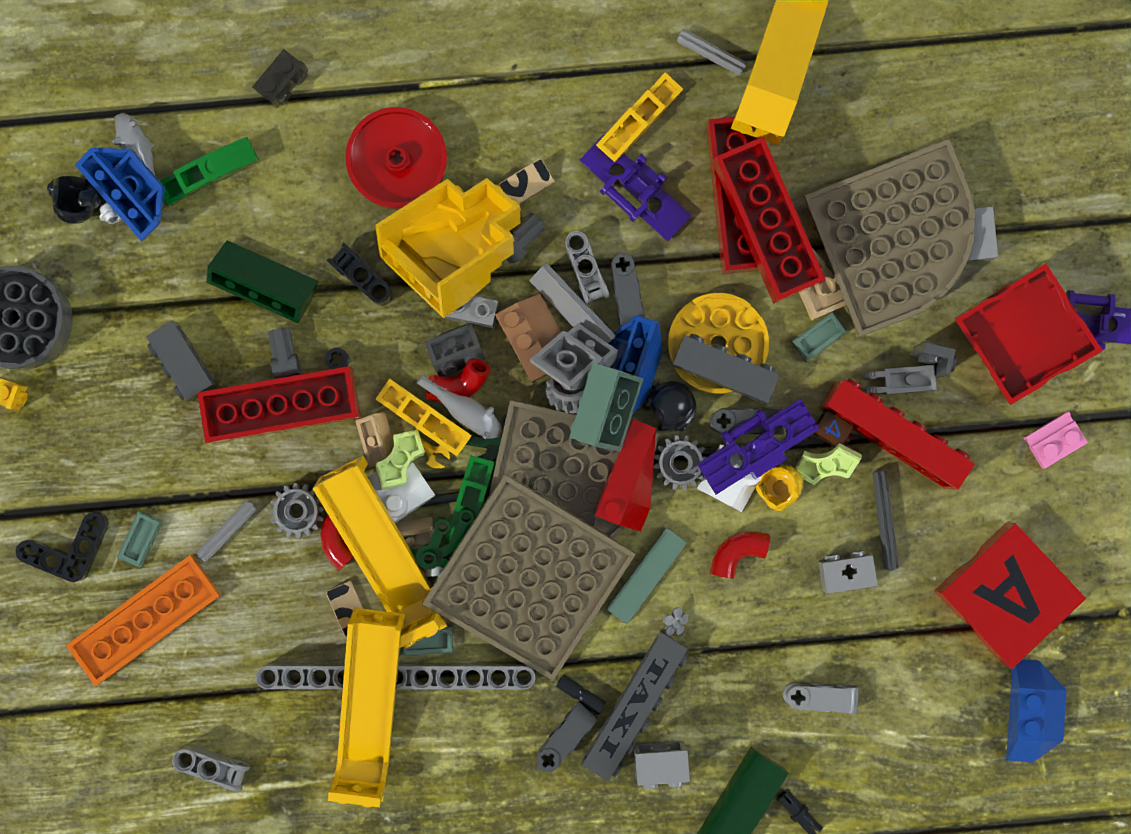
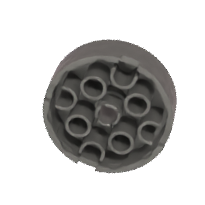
[0,266,73,370]

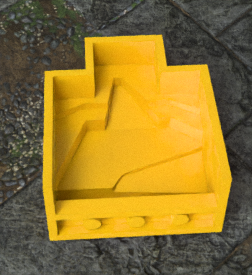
[375,178,521,318]

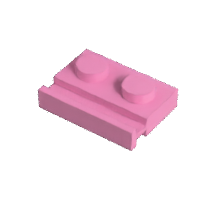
[1023,411,1088,469]

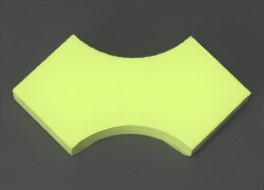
[375,429,425,490]
[794,443,862,485]

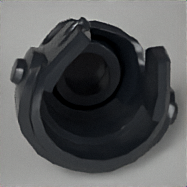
[47,176,103,224]
[642,381,696,432]

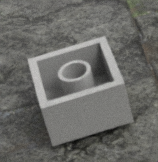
[633,741,690,789]

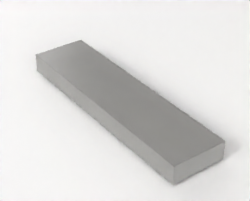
[529,263,616,344]

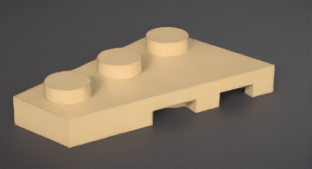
[799,248,846,320]

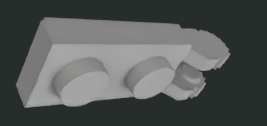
[863,365,937,395]

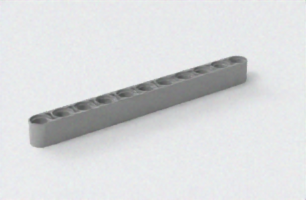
[256,663,536,690]

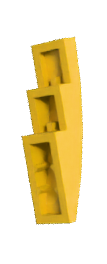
[596,72,684,162]
[375,379,472,456]

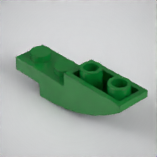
[160,137,259,206]
[444,455,495,556]

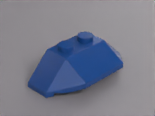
[75,147,165,241]
[609,315,663,413]
[1006,659,1067,763]

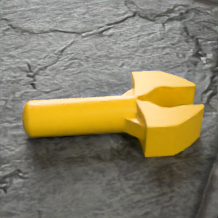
[421,438,451,468]

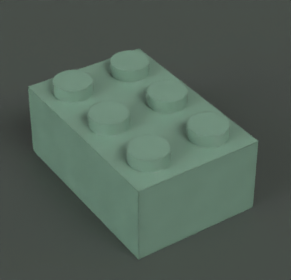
[569,363,644,452]

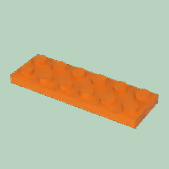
[66,555,221,687]

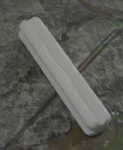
[677,29,746,75]
[196,500,257,561]

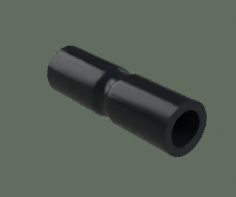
[555,674,606,714]

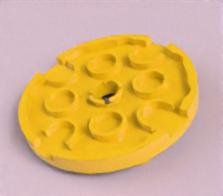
[668,293,769,394]

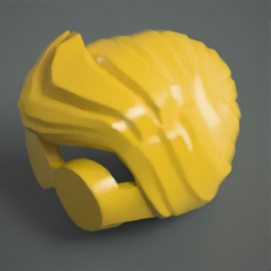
[755,465,804,511]

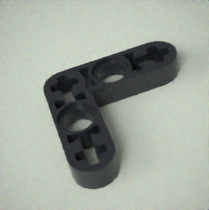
[15,512,109,582]

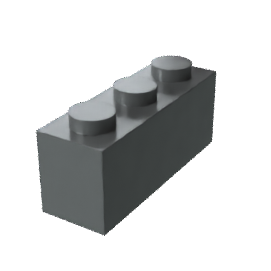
[146,320,218,402]

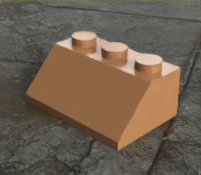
[495,294,561,383]

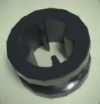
[325,348,350,369]

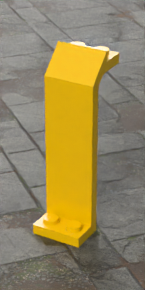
[731,0,829,145]
[313,455,447,649]
[328,608,406,808]

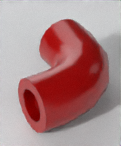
[425,358,491,402]
[320,515,354,571]
[710,531,770,579]

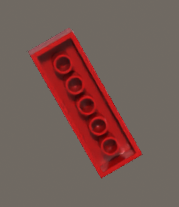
[706,117,759,275]
[713,136,826,304]
[197,366,361,444]
[818,378,975,490]

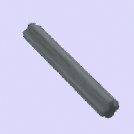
[872,470,899,570]

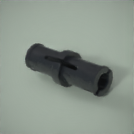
[776,788,823,834]

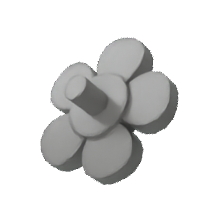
[663,607,688,636]

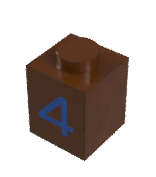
[813,410,854,448]

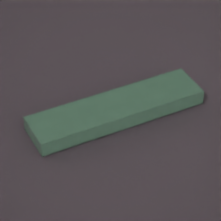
[606,528,687,624]

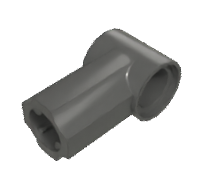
[506,213,545,263]
[268,327,302,379]

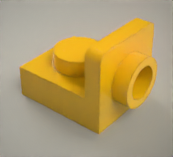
[0,378,28,411]

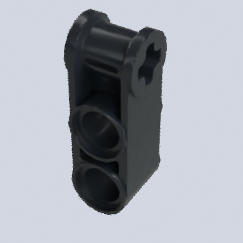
[327,242,393,306]

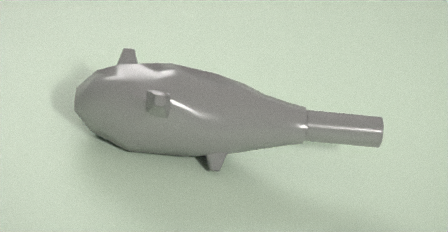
[112,113,166,207]
[417,375,504,439]

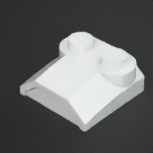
[697,444,762,512]
[369,461,436,523]

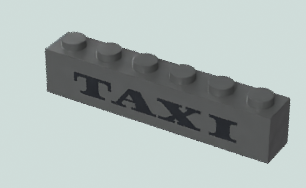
[582,631,689,781]

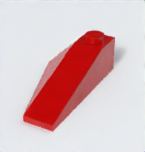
[594,418,656,532]

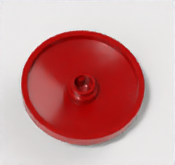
[345,107,447,209]

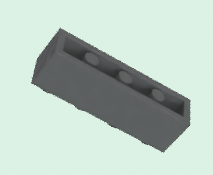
[671,334,780,404]

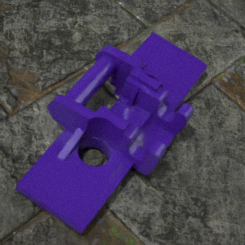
[580,134,691,242]
[1066,290,1131,350]
[697,399,819,495]

